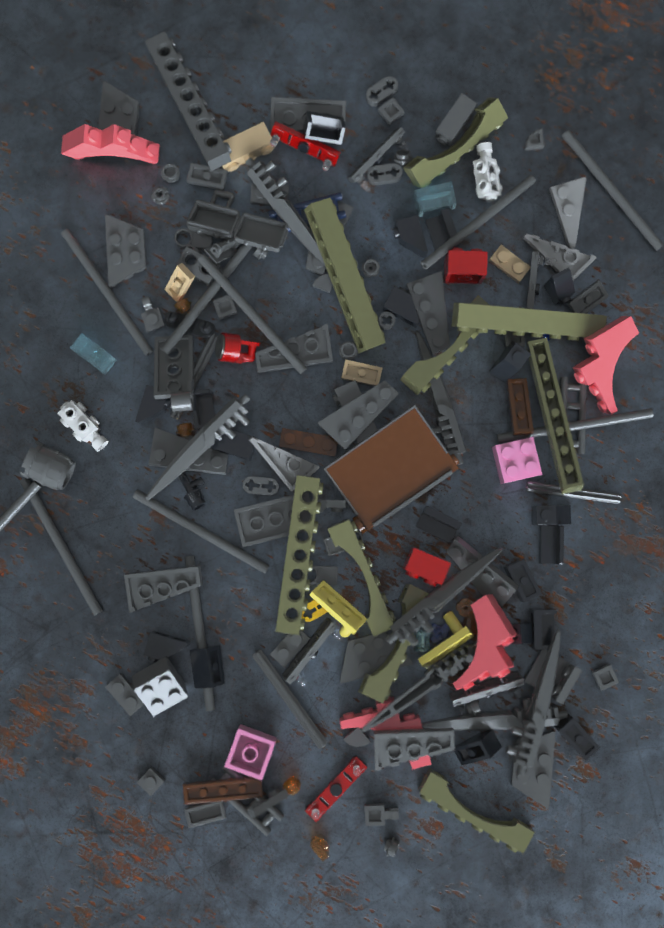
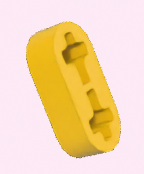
[302,600,328,622]

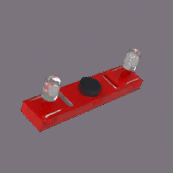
[270,121,341,171]
[305,755,367,822]

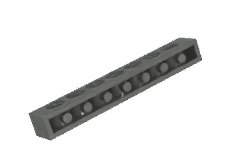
[145,31,232,171]

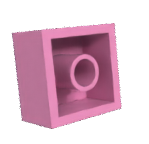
[492,437,542,484]
[225,724,277,780]

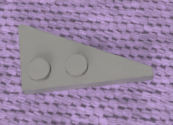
[549,177,586,249]
[523,234,597,281]
[249,437,320,491]

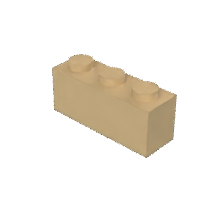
[214,122,275,172]

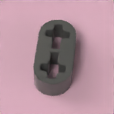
[366,76,398,106]
[367,163,402,185]
[243,476,279,496]

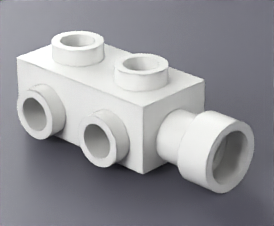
[473,142,502,202]
[57,400,109,451]

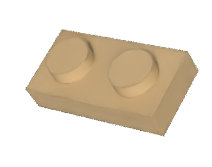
[489,245,531,284]
[164,263,195,303]
[341,359,382,386]

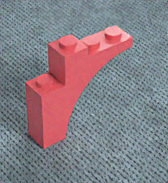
[61,124,159,164]
[572,316,639,415]
[453,594,518,691]
[340,696,432,769]

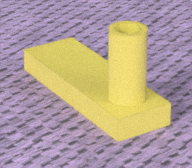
[310,580,367,638]
[418,611,474,669]

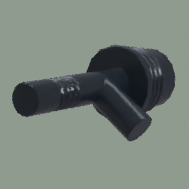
[178,472,206,511]

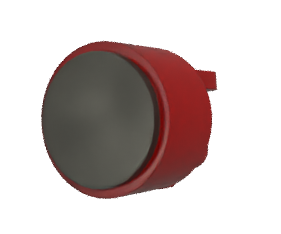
[215,332,260,364]

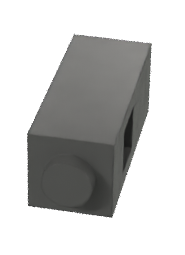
[435,93,477,147]

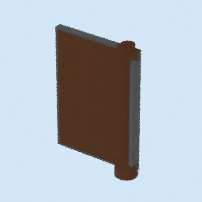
[324,405,460,534]

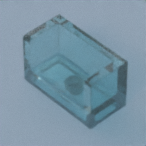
[413,181,457,217]
[70,333,117,375]

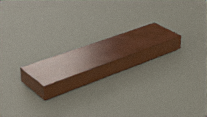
[183,777,263,805]

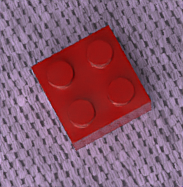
[444,248,488,284]
[403,547,451,587]

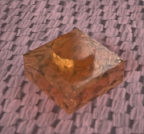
[310,835,329,862]

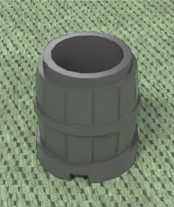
[20,441,76,490]

